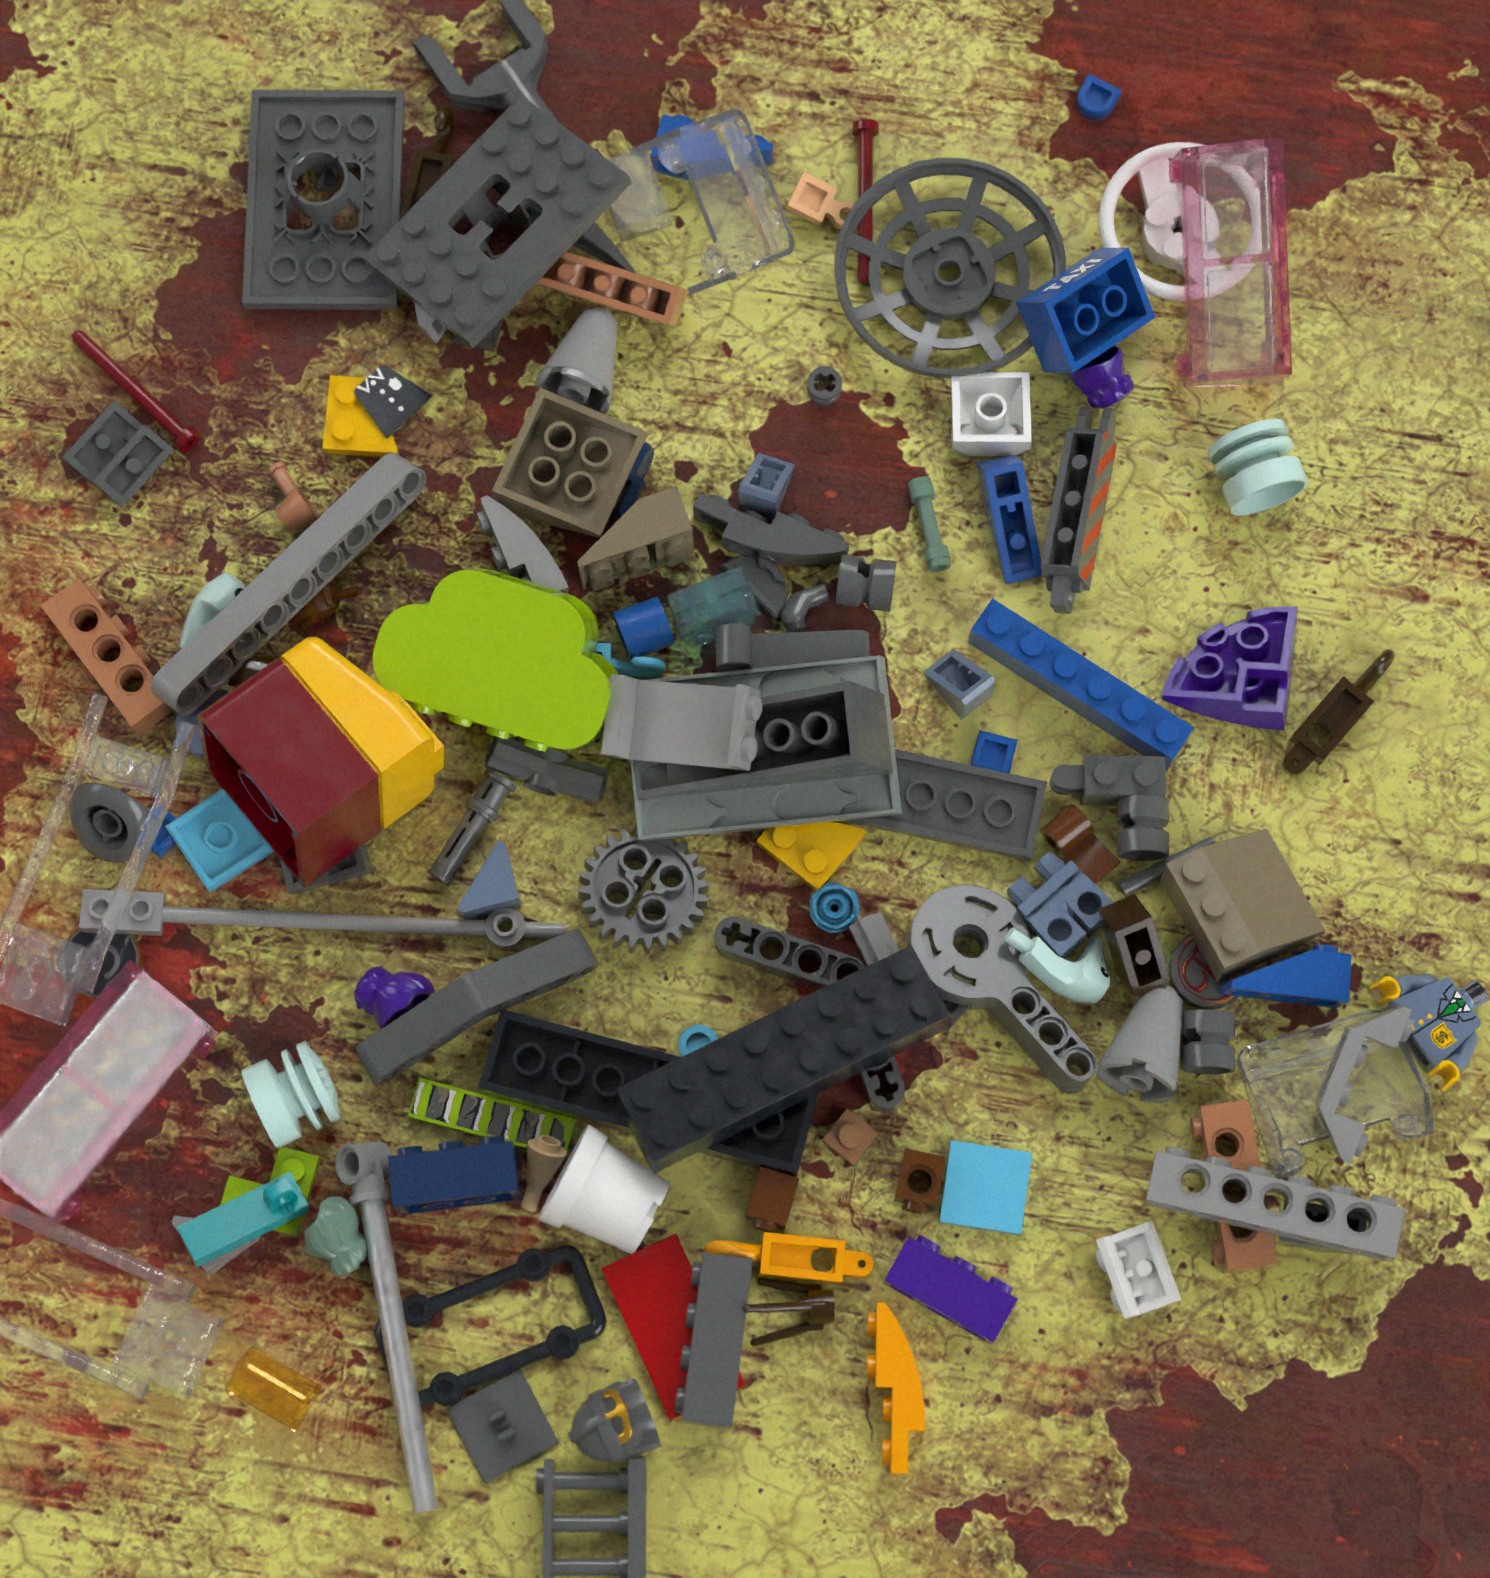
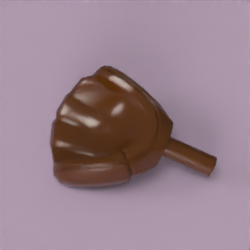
[290,582,361,629]

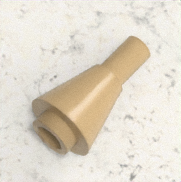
[521,1135,567,1212]

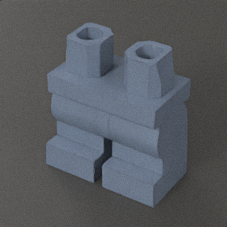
[1007,852,1114,960]

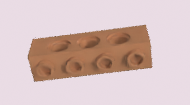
[536,251,688,327]
[40,578,175,736]
[1190,1100,1278,1274]

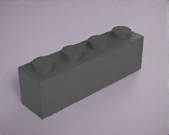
[675,1252,753,1429]

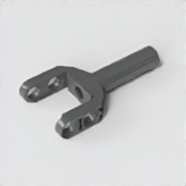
[412,0,558,122]

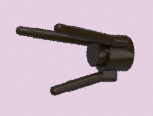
[743,1278,835,1346]

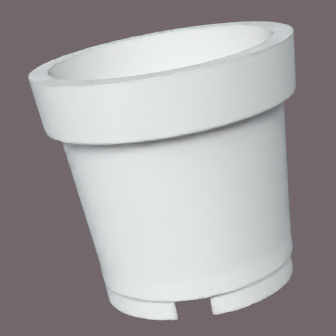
[538,1124,670,1254]

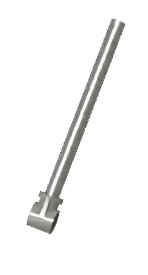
[335,1142,439,1514]

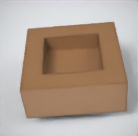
[822,1108,879,1167]

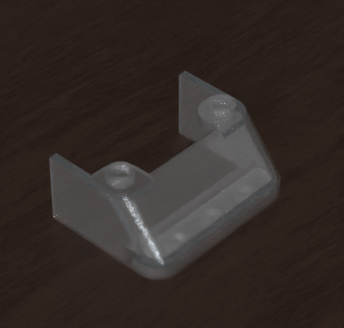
[632,109,794,295]

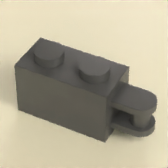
[1050,755,1166,806]

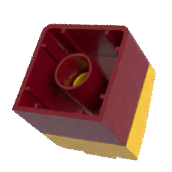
[197,637,444,888]

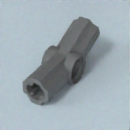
[484,736,609,805]

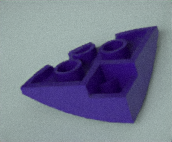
[1162,606,1298,731]

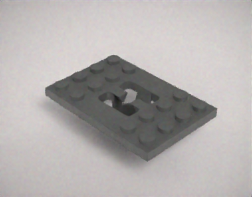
[242,90,405,310]
[363,95,632,349]

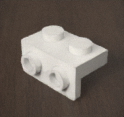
[1096,1221,1181,1319]

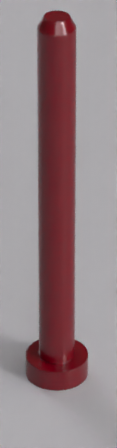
[852,119,879,285]
[71,330,201,453]

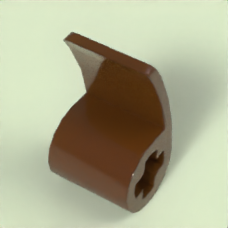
[1040,804,1120,885]

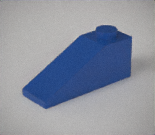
[976,454,1043,584]
[1219,945,1352,1008]

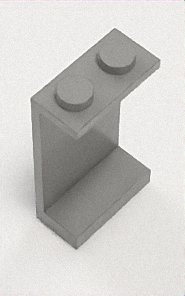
[601,674,762,771]

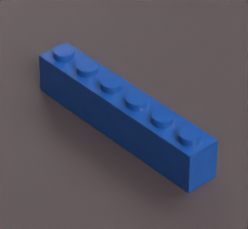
[968,598,1194,771]

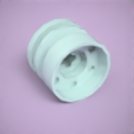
[1207,419,1309,516]
[242,1040,342,1148]

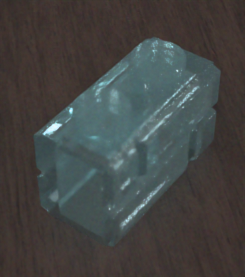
[667,566,761,646]

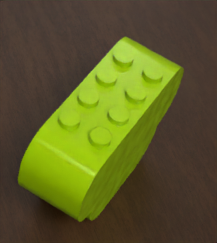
[373,569,619,752]

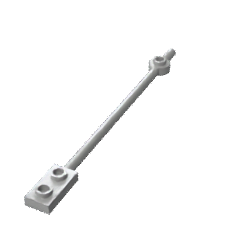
[79,889,566,951]

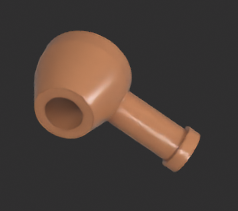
[267,462,320,532]

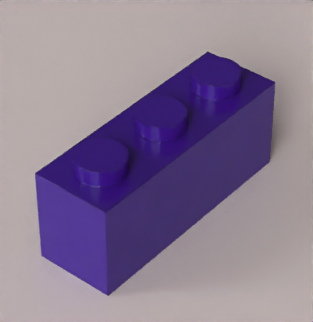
[883,1235,1018,1345]

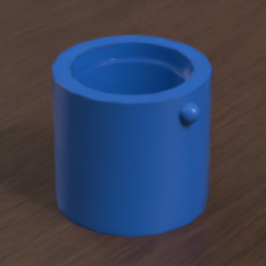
[612,596,675,660]

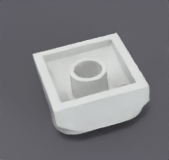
[951,372,1032,456]

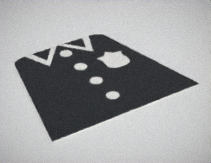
[354,365,433,439]

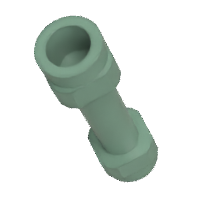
[908,476,951,573]

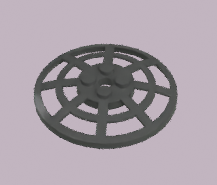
[834,158,1066,378]

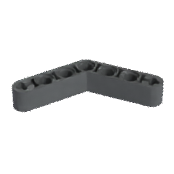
[715,917,905,1114]
[355,929,599,1085]

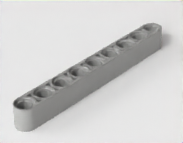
[151,453,426,715]

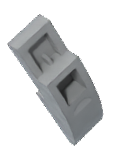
[476,496,569,594]

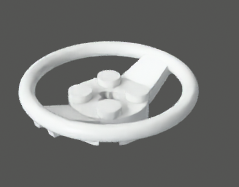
[1099,142,1269,302]

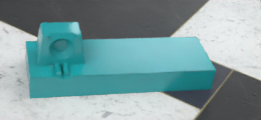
[177,1172,310,1267]

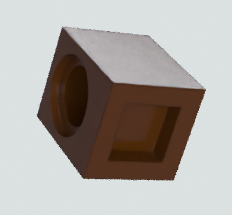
[894,1148,945,1214]
[745,1166,799,1233]

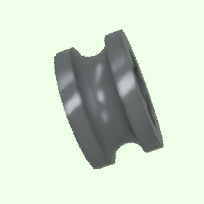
[807,366,842,406]

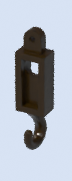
[399,106,455,220]
[1282,649,1395,776]

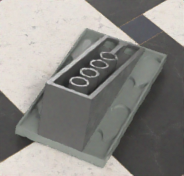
[630,655,902,841]

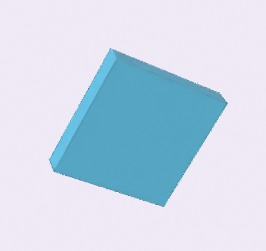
[165,789,274,894]
[939,1140,1032,1235]

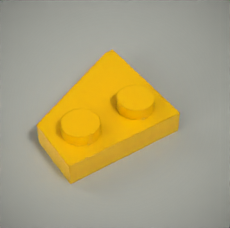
[322,375,399,457]
[756,822,867,891]

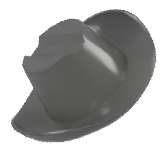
[69,783,156,863]

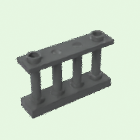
[536,1458,647,1578]

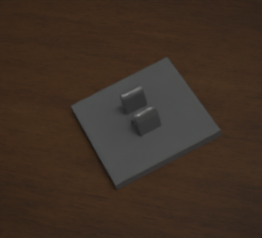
[447,1369,559,1483]

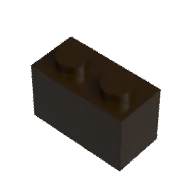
[1098,894,1171,997]

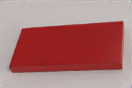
[601,1234,746,1421]

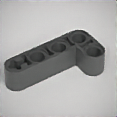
[715,624,870,672]

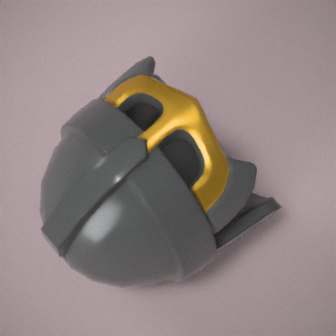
[568,1379,661,1464]

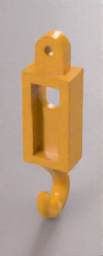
[704,1232,874,1284]

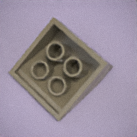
[492,388,648,538]
[1160,828,1325,983]

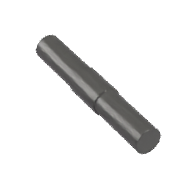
[1118,836,1215,897]

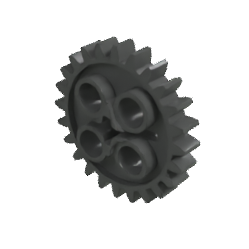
[578,829,709,955]

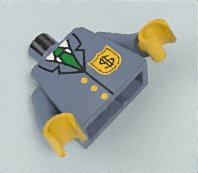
[1369,974,1489,1091]

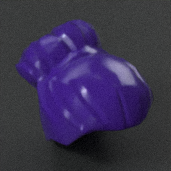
[1066,345,1134,409]
[354,966,435,1029]

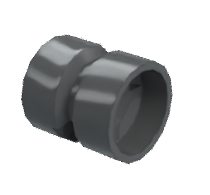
[835,554,897,612]
[1117,795,1169,861]
[1182,1009,1236,1074]

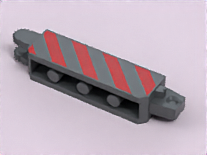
[1041,407,1117,614]

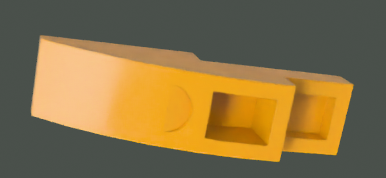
[867,1302,925,1475]

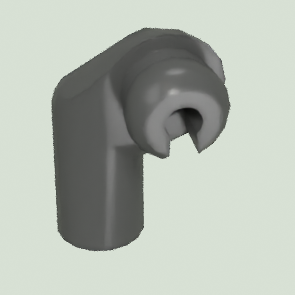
[781,583,830,632]

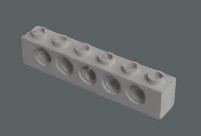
[1144,1147,1406,1262]

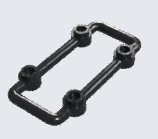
[374,1245,607,1408]

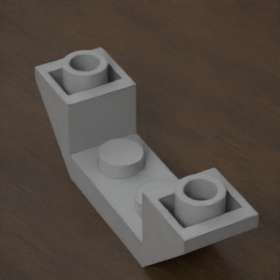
[1314,1005,1414,1164]

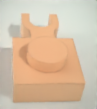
[785,172,854,230]

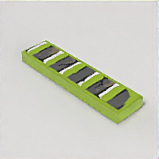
[408,1077,577,1160]

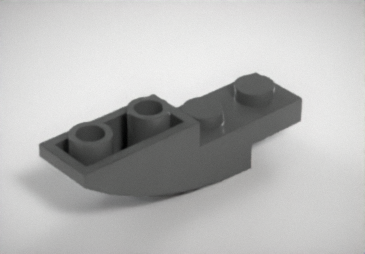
[693,493,849,567]

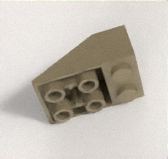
[577,486,694,591]

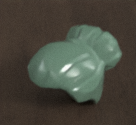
[302,1197,368,1277]

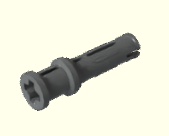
[427,768,517,886]

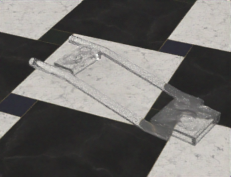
[0,692,196,1026]
[0,1197,225,1399]

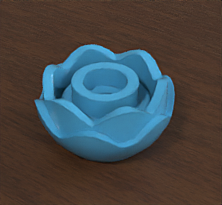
[810,883,860,933]

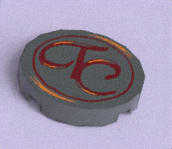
[1169,934,1251,1009]

